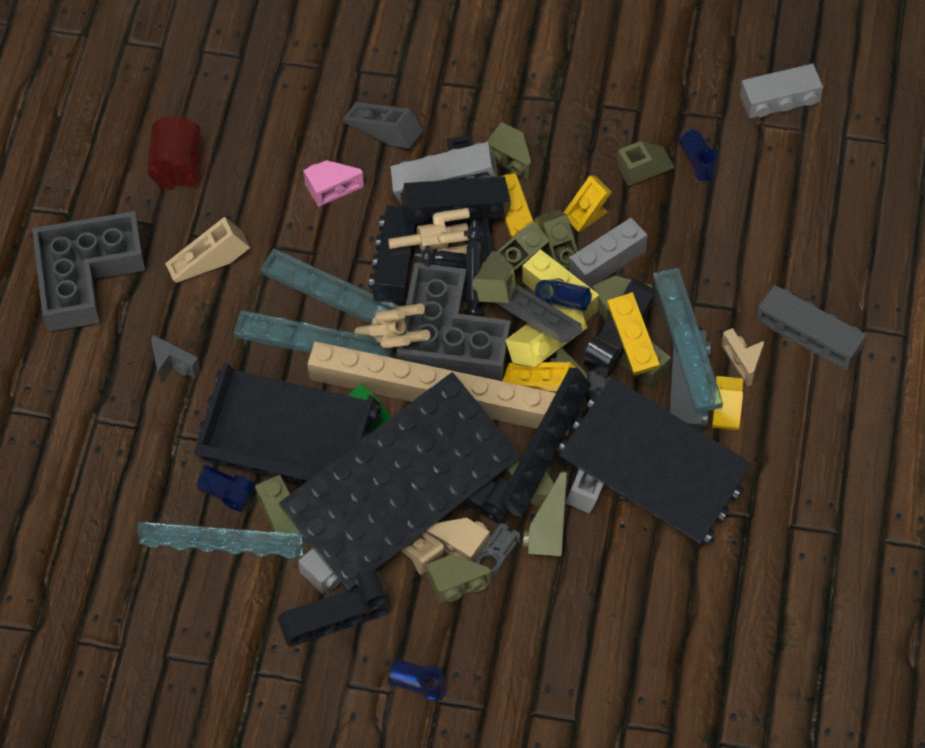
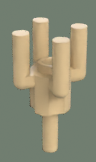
[388,208,470,254]
[355,303,430,348]

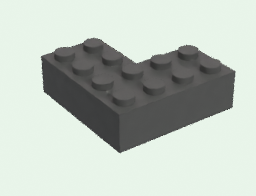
[32,211,145,332]
[397,262,511,381]

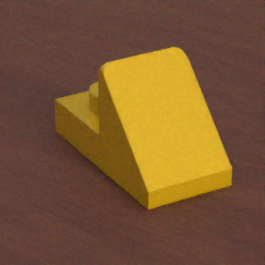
[564,175,612,232]
[712,376,743,430]

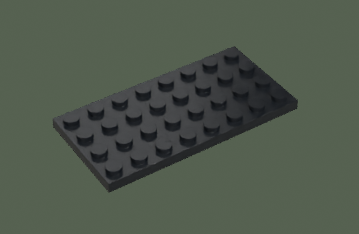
[279,372,521,591]

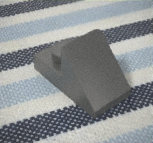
[151,335,201,383]

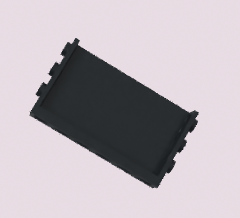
[194,362,381,485]
[556,377,752,550]

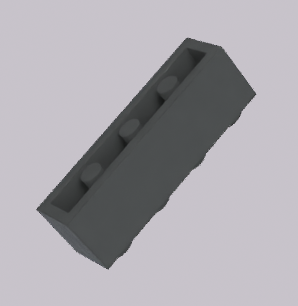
[756,285,866,371]
[669,329,711,432]

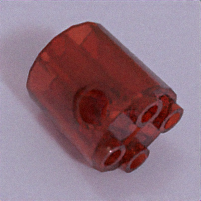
[147,117,202,190]

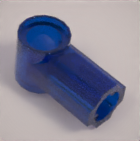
[679,129,718,181]
[535,278,592,311]
[197,466,255,512]
[388,659,447,701]

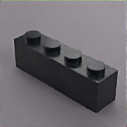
[401,177,511,224]
[369,205,417,304]

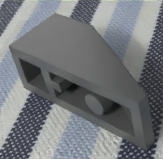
[342,102,423,148]

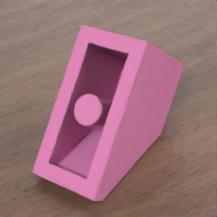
[303,160,364,207]

